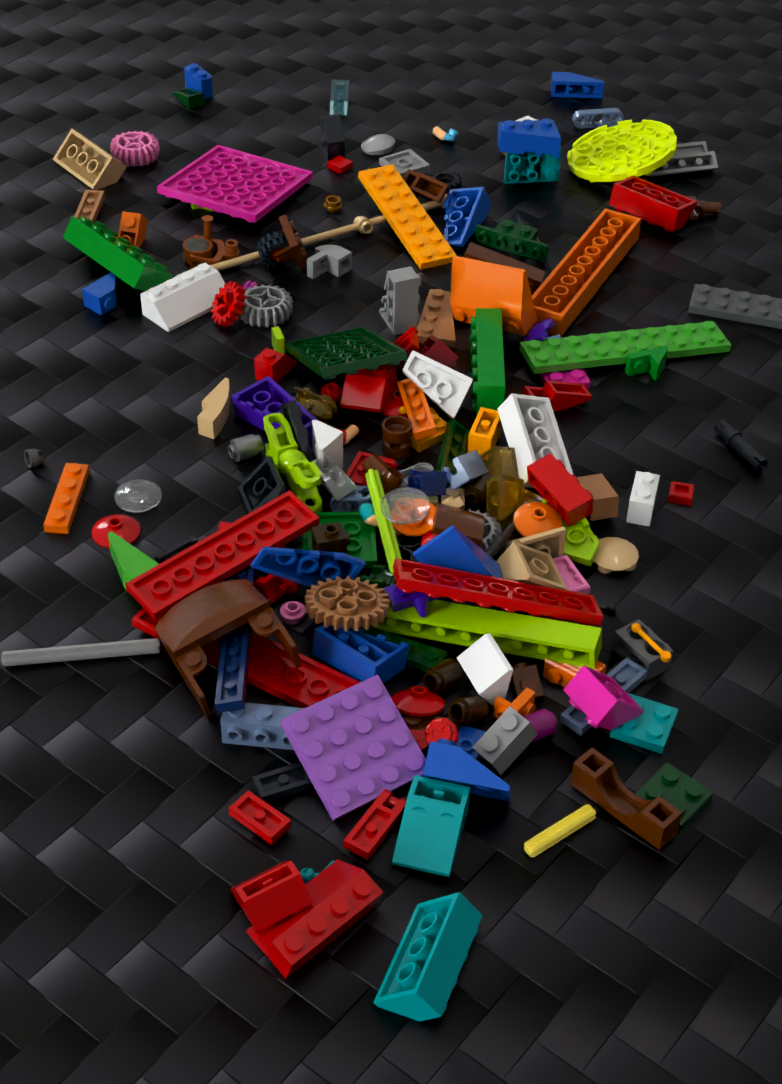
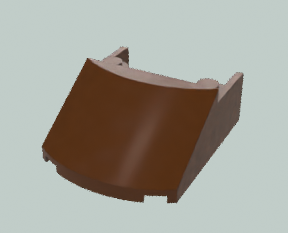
[154,579,302,718]

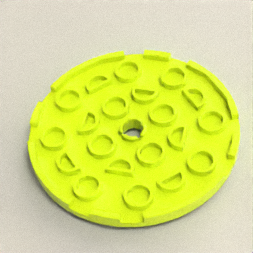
[567,119,678,182]

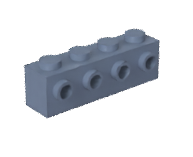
[220,703,304,750]

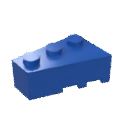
[497,118,561,158]
[312,624,409,684]

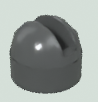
[24,449,44,468]

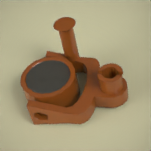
[183,215,240,270]

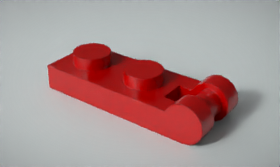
[344,789,407,860]

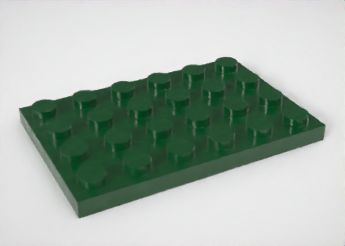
[285,326,408,379]

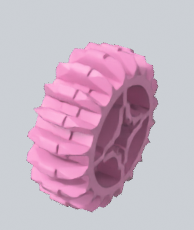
[110,131,160,167]

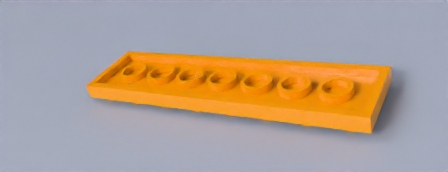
[358,164,457,270]

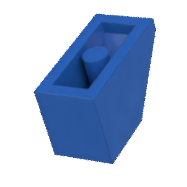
[82,272,117,315]

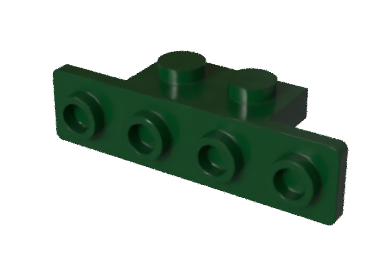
[475,219,548,262]

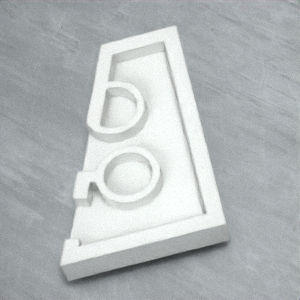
[403,350,473,419]

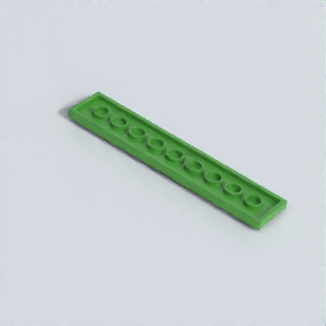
[519,321,731,374]

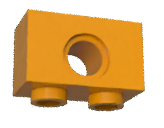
[467,407,502,460]

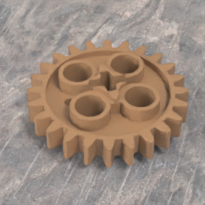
[305,576,390,632]

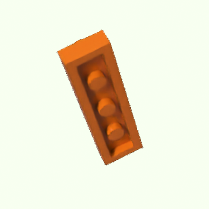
[397,378,438,440]
[43,463,90,534]

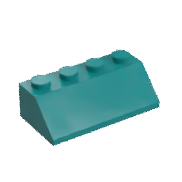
[373,892,483,1021]

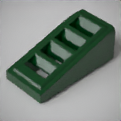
[173,88,205,109]

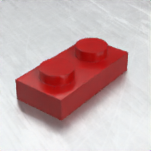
[229,790,291,845]

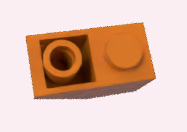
[118,211,148,248]

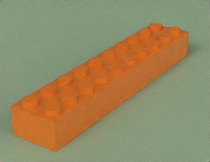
[531,208,641,337]

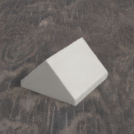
[312,420,343,486]
[457,633,513,706]

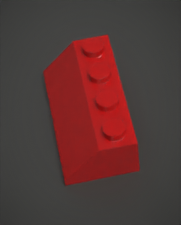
[609,176,698,232]
[246,859,383,979]

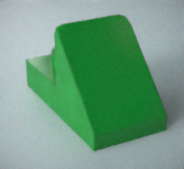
[625,346,668,381]

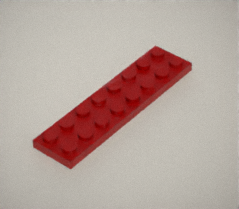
[125,490,320,620]
[393,558,604,626]

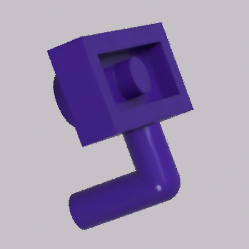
[384,584,442,618]

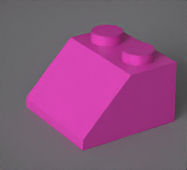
[564,666,644,730]

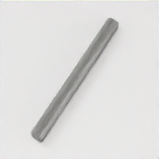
[1,638,160,666]

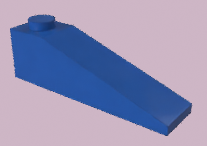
[444,187,492,247]
[251,547,365,588]

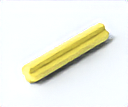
[524,804,596,857]

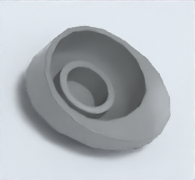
[361,134,395,155]

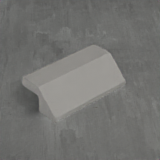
[647,141,719,177]

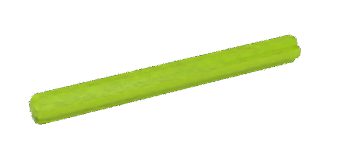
[365,468,402,575]

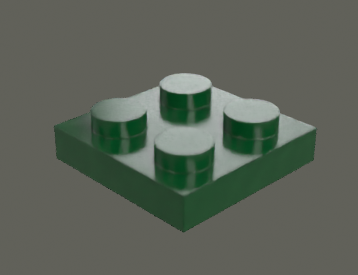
[635,762,714,833]

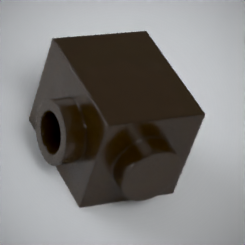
[311,522,350,554]

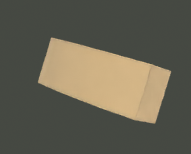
[197,377,231,439]

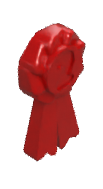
[409,718,459,751]

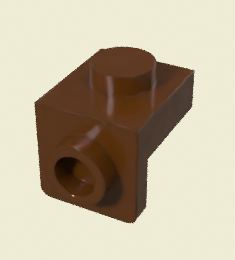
[511,663,544,699]

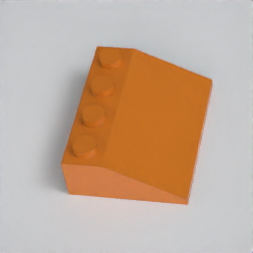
[450,256,537,336]

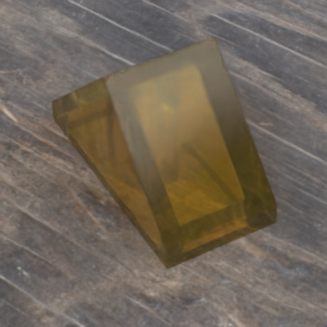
[480,446,519,483]

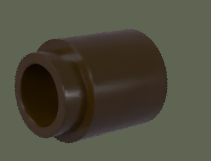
[465,474,499,506]
[423,658,462,693]
[448,695,488,725]

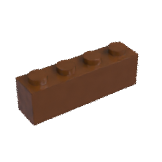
[464,242,546,295]

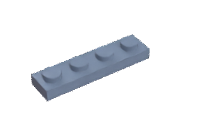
[560,657,648,736]

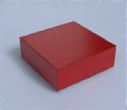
[327,155,353,174]
[668,481,694,506]

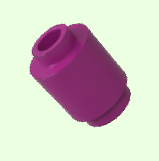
[524,708,558,743]

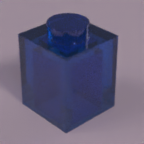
[408,470,447,495]

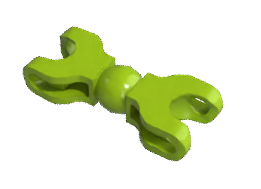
[263,413,322,512]

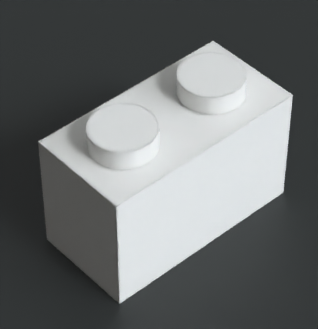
[626,471,660,527]

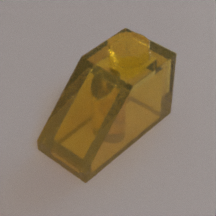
[486,474,525,523]

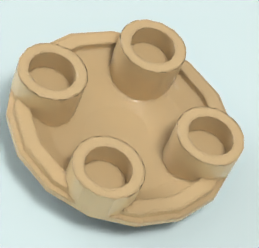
[593,537,639,574]

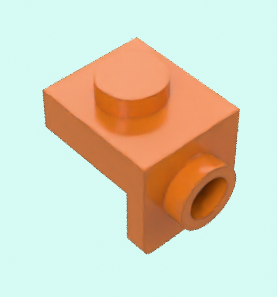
[493,687,536,719]

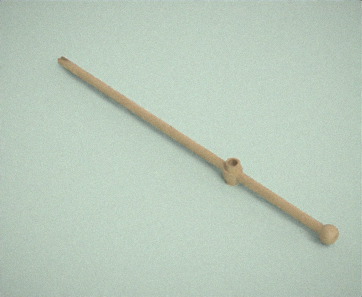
[175,194,448,277]

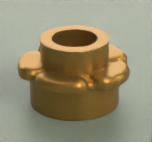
[324,195,342,212]

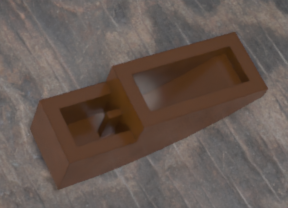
[403,169,450,203]

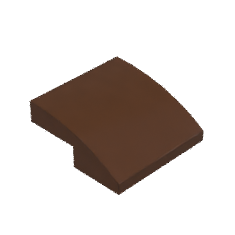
[432,502,484,547]

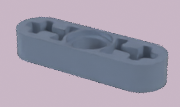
[572,108,624,129]

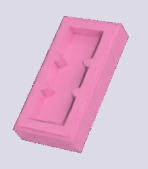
[553,555,590,594]

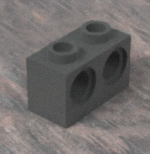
[612,619,673,681]

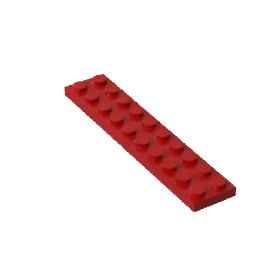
[131,608,360,708]

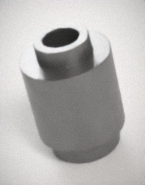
[228,434,264,462]

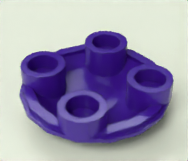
[522,318,555,342]

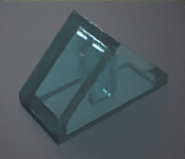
[329,79,349,116]

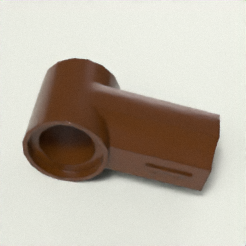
[361,454,405,498]

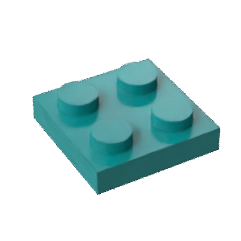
[610,693,679,754]

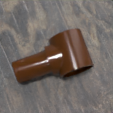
[688,196,721,221]

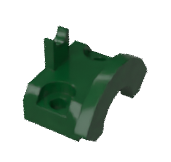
[359,564,396,588]

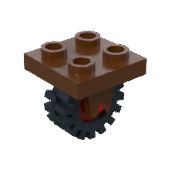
[257,215,308,270]

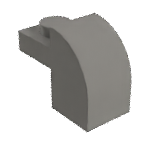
[307,245,352,279]

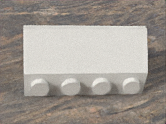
[140,263,225,332]
[497,393,573,488]

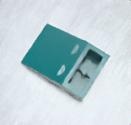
[504,146,562,184]
[392,775,471,877]

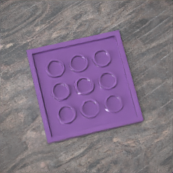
[280,674,426,822]

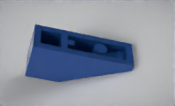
[550,72,604,98]

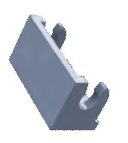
[444,450,489,490]

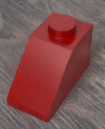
[254,348,297,383]

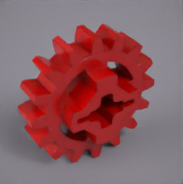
[211,281,247,327]

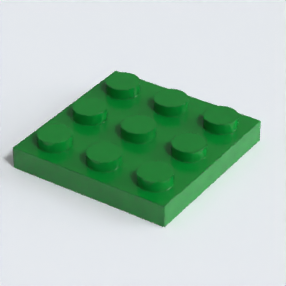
[302,511,377,568]

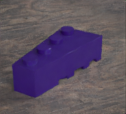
[231,376,319,447]

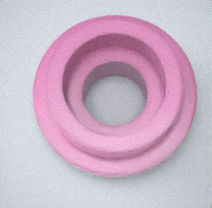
[280,601,306,625]

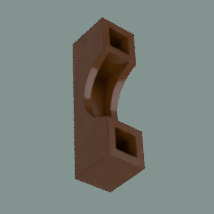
[571,748,682,850]

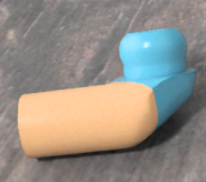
[432,127,458,141]

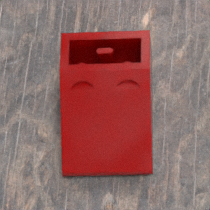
[230,860,313,933]

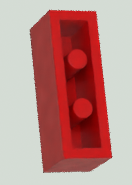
[527,453,594,527]

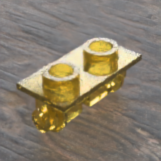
[293,386,338,420]

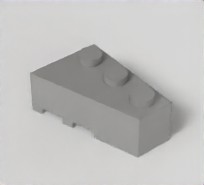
[379,266,421,335]

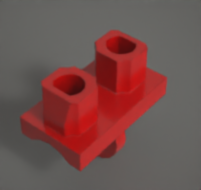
[255,574,299,605]

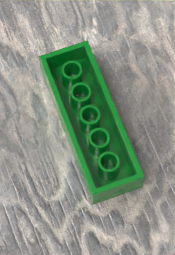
[63,216,173,291]
[470,308,505,417]

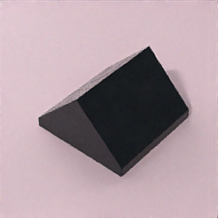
[238,456,286,513]

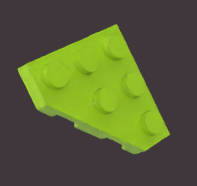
[541,499,600,566]

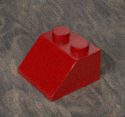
[340,364,398,413]

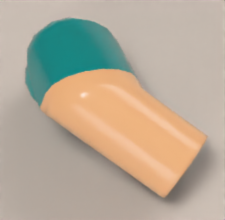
[359,503,378,527]

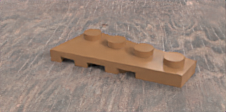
[416,289,456,348]

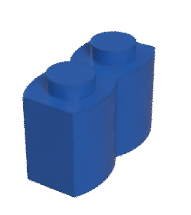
[184,63,213,99]

